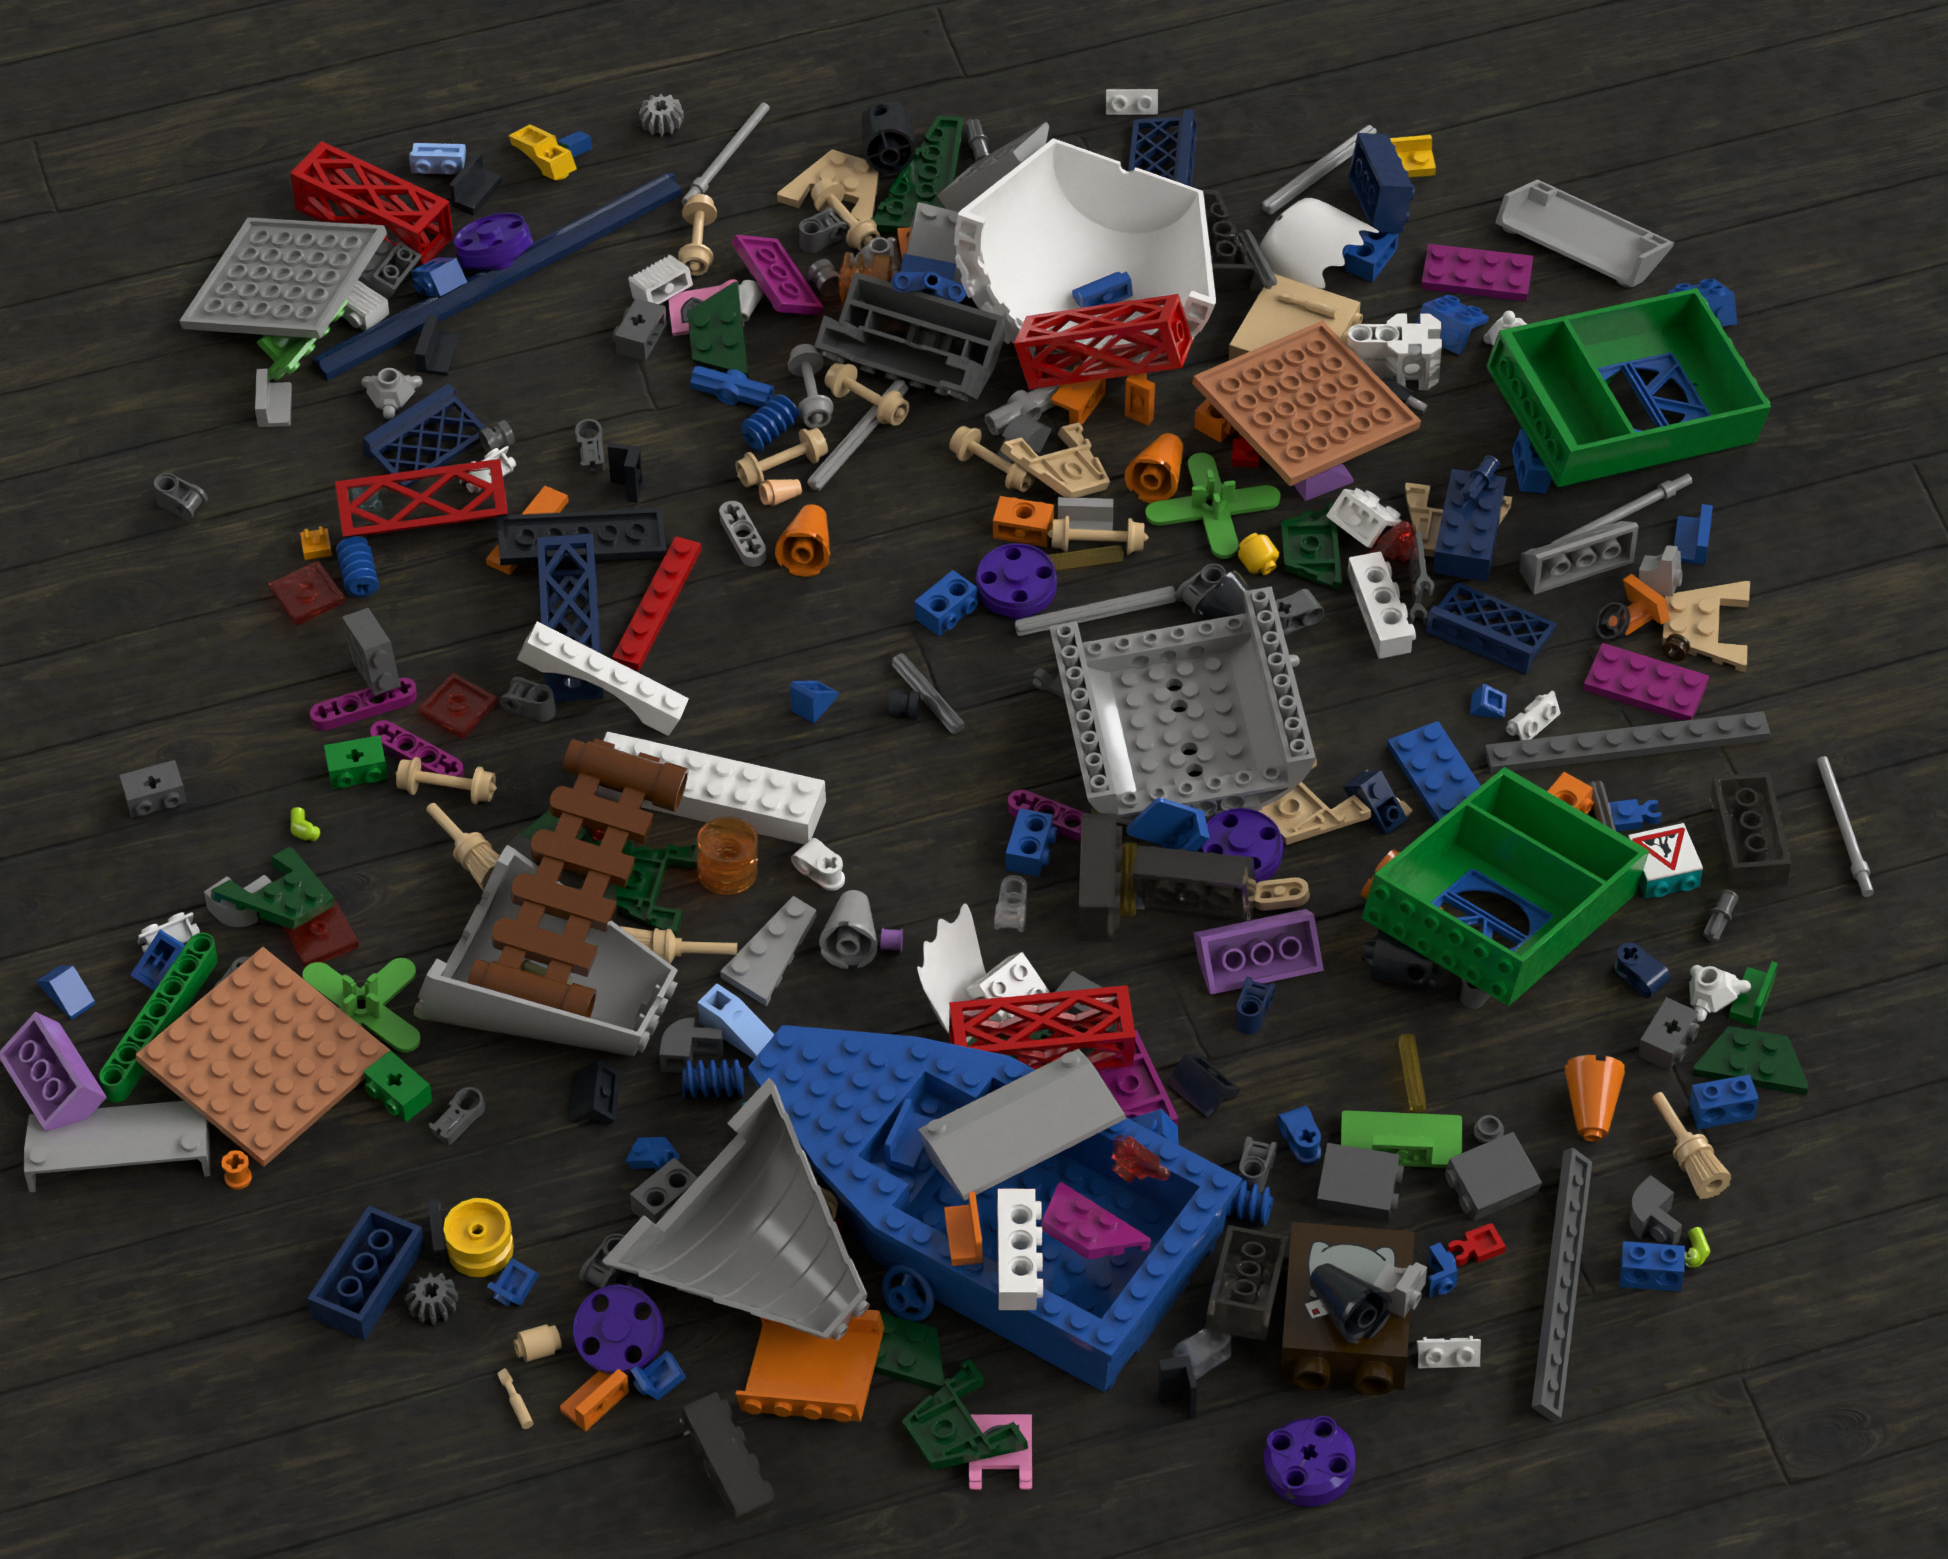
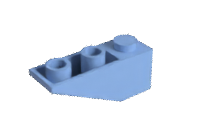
[698,984,774,1059]

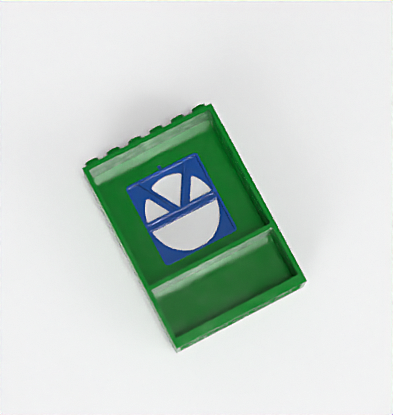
[1486,288,1771,487]
[1362,767,1649,1006]

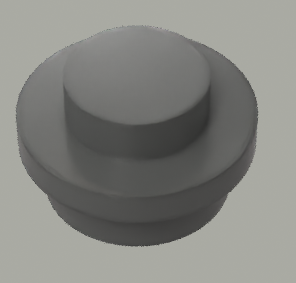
[1474,1115,1504,1144]

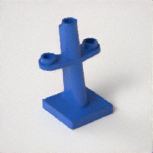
[891,254,966,303]

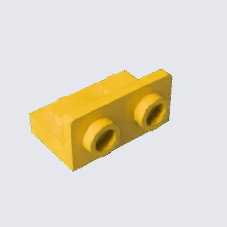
[1390,135,1436,178]

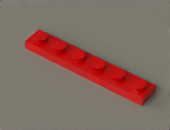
[612,536,701,671]

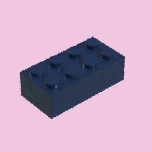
[1348,133,1415,233]
[1433,469,1507,582]
[307,1205,425,1341]

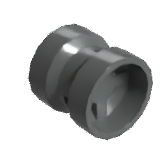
[808,259,843,296]
[478,420,515,454]

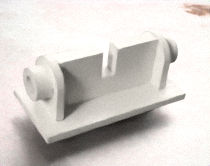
[1106,89,1158,115]
[459,446,516,493]
[1506,691,1561,740]
[138,912,200,953]
[1417,1336,1481,1368]

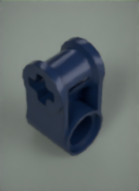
[1614,942,1671,998]
[1235,976,1276,1034]

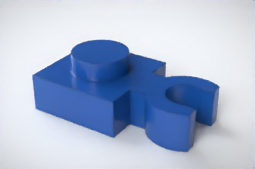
[1609,799,1662,831]

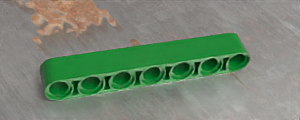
[99,933,218,1103]

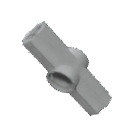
[985,385,1060,436]

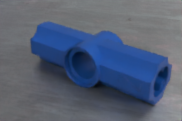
[690,366,774,407]

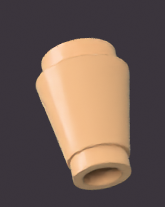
[759,479,802,507]

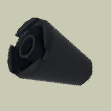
[1199,570,1251,620]
[1310,1263,1392,1344]

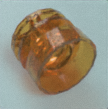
[839,252,892,308]
[697,816,758,895]

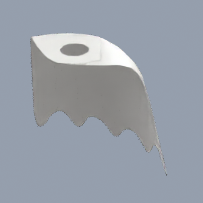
[1260,198,1379,289]
[917,904,1000,1043]

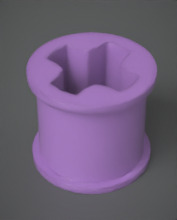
[881,928,903,952]

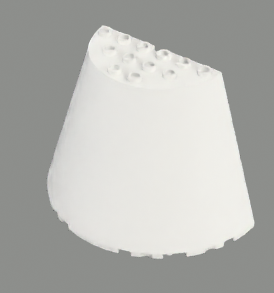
[954,138,1216,372]

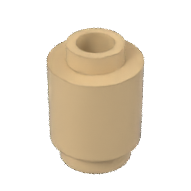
[514,1324,562,1362]

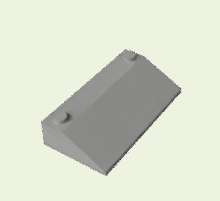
[1495,179,1674,287]
[918,1049,1126,1201]
[24,1101,211,1192]

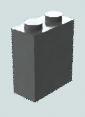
[342,608,401,696]
[1445,1132,1542,1222]
[1317,1143,1404,1221]

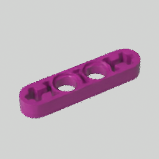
[310,678,417,731]
[370,720,464,778]
[1008,789,1112,848]

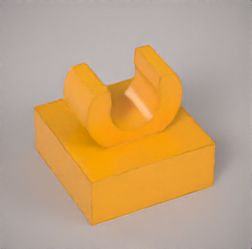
[300,526,332,560]

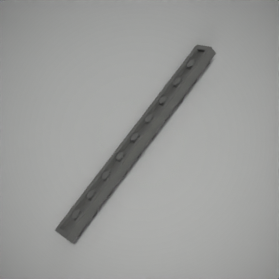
[1485,711,1770,774]
[1532,1147,1592,1422]

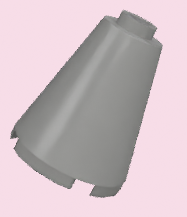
[819,890,878,969]

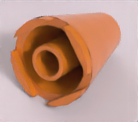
[1125,433,1183,503]
[775,504,830,577]
[1565,1055,1625,1142]

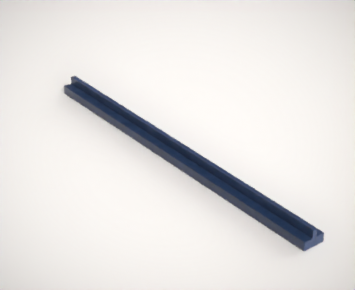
[312,173,682,381]

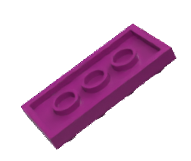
[731,235,824,315]
[1421,244,1533,301]
[1583,643,1709,721]

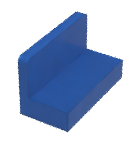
[1072,271,1133,308]
[1674,504,1713,565]
[884,1098,935,1174]

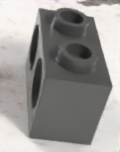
[630,1158,698,1224]

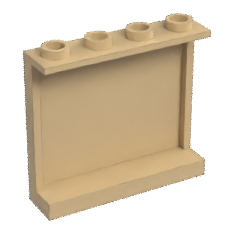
[1229,274,1363,360]

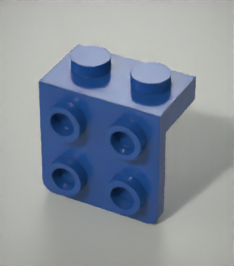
[1668,279,1737,327]
[1416,295,1489,355]
[1126,798,1210,871]

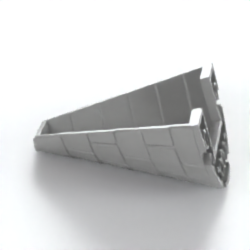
[602,1078,870,1341]

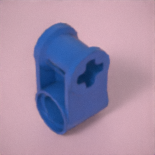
[1277,1105,1321,1165]

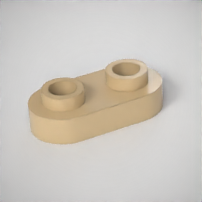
[1251,877,1310,910]

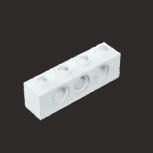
[1348,551,1416,659]
[997,1189,1043,1310]

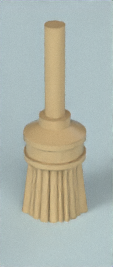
[426,803,500,892]
[620,926,737,964]
[1652,1092,1731,1199]

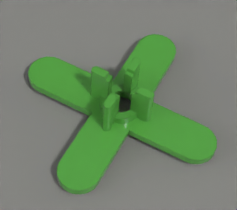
[1146,453,1280,559]
[303,958,420,1053]

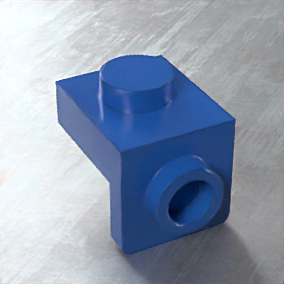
[626,1137,680,1171]
[1426,1243,1458,1297]
[487,1258,539,1306]
[631,1351,686,1400]

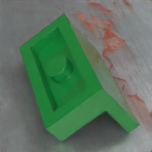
[1729,961,1778,1027]

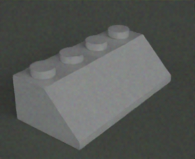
[1519,521,1639,595]

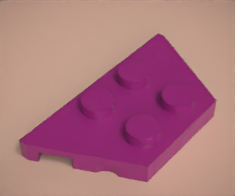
[1097,1030,1179,1126]
[1041,1182,1151,1260]

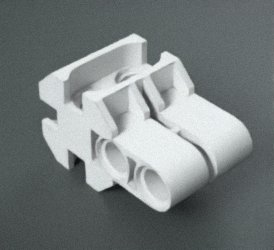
[1347,314,1442,390]

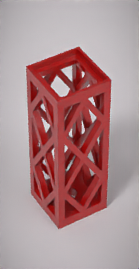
[290,141,453,267]
[1014,294,1193,389]
[335,459,508,538]
[949,985,1136,1070]

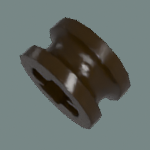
[1662,634,1691,661]

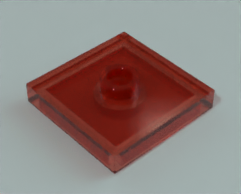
[269,561,345,625]
[418,672,498,739]
[283,900,359,968]

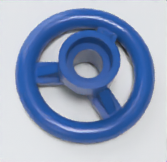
[882,1264,935,1322]

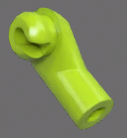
[291,807,320,842]
[1684,1227,1710,1268]

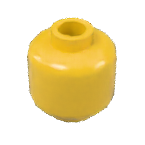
[1238,533,1279,575]

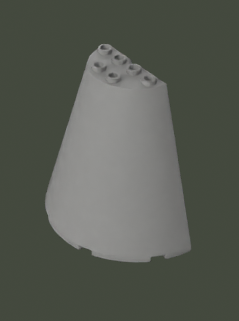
[414,845,678,1057]

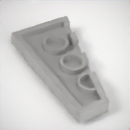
[720,896,816,1007]

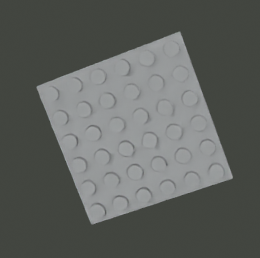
[179,218,387,338]

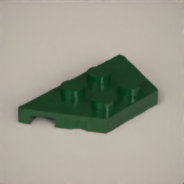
[687,282,749,378]
[1281,502,1342,589]
[1692,1026,1809,1096]
[874,1312,944,1391]

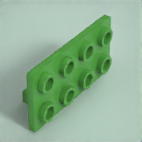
[257,299,349,381]
[1341,1110,1462,1168]

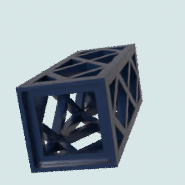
[537,534,604,702]

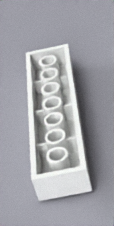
[595,732,826,844]

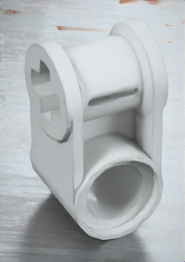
[791,838,845,891]

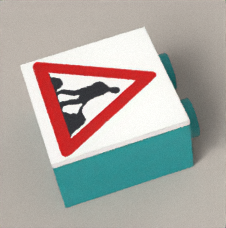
[1628,823,1703,899]

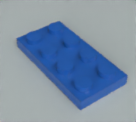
[1387,721,1481,823]

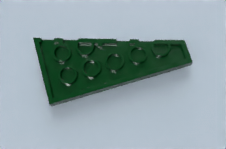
[871,115,964,233]

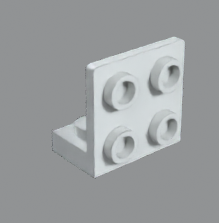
[1326,488,1405,548]
[966,952,1050,1021]

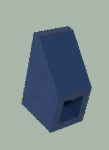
[1343,770,1407,834]

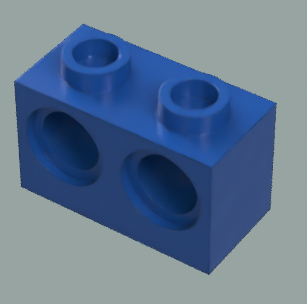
[1344,223,1399,282]
[410,257,467,296]
[1512,429,1552,493]
[914,570,977,636]
[1006,808,1057,877]
[1689,1074,1759,1130]
[1619,1241,1685,1292]

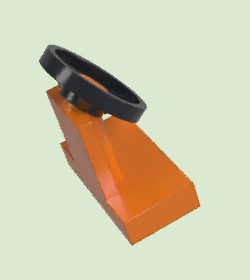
[1596,574,1670,641]

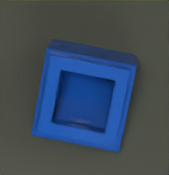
[557,131,592,158]
[1470,683,1507,719]

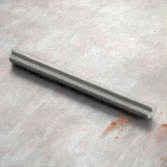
[1262,125,1377,215]
[807,380,908,491]
[1015,586,1176,636]

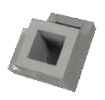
[1639,546,1682,596]
[1373,1262,1427,1318]

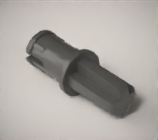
[965,119,990,162]
[1703,890,1739,942]

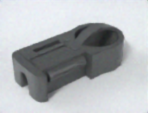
[575,419,605,473]
[429,1087,486,1145]

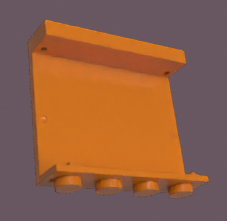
[736,1310,885,1422]

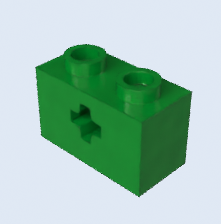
[324,735,388,789]
[363,1050,433,1122]

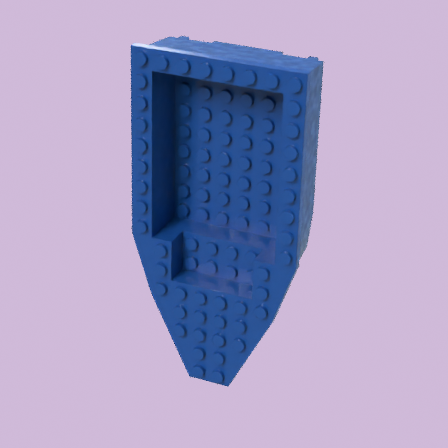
[748,1025,1242,1392]

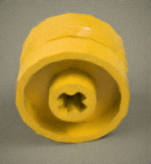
[443,1198,514,1277]

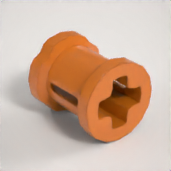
[221,1150,252,1190]

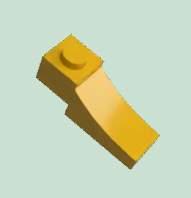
[509,124,577,181]

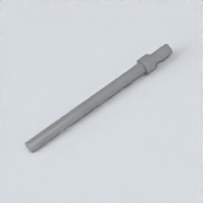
[681,102,770,205]
[1551,474,1692,543]
[1817,756,1874,897]

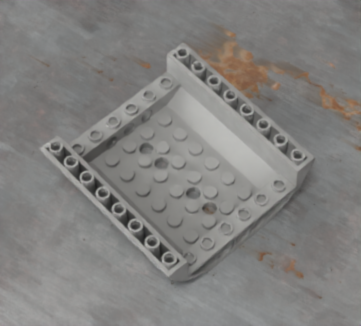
[1049,586,1316,825]

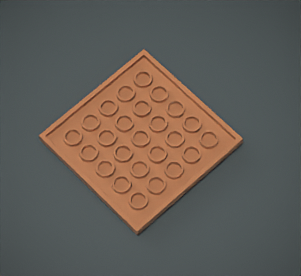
[1192,320,1421,486]
[136,947,390,1167]

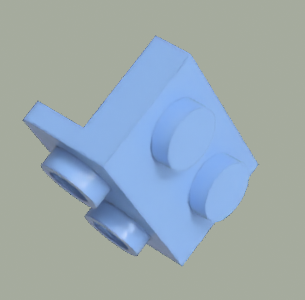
[409,143,466,174]

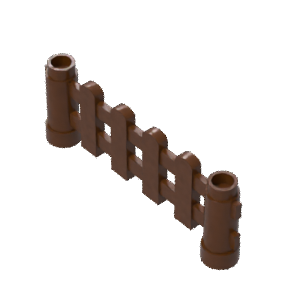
[467,738,689,1018]

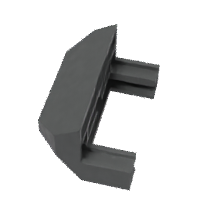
[814,272,1005,402]

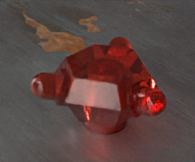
[1367,521,1416,564]
[1111,1135,1170,1184]

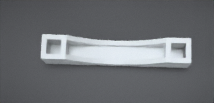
[517,622,689,736]

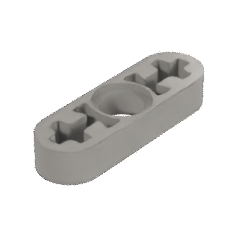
[719,501,766,567]

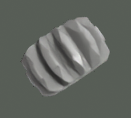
[639,94,684,136]

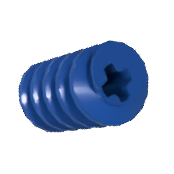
[741,394,799,452]
[336,536,379,597]
[683,1060,744,1098]
[1227,1180,1273,1226]

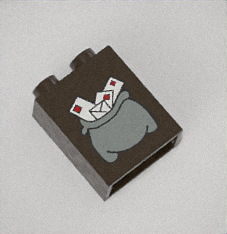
[1280,1222,1415,1396]

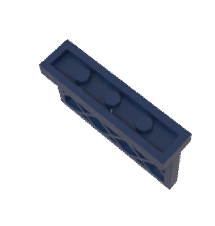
[1128,109,1197,187]
[363,383,486,488]
[1426,582,1557,674]

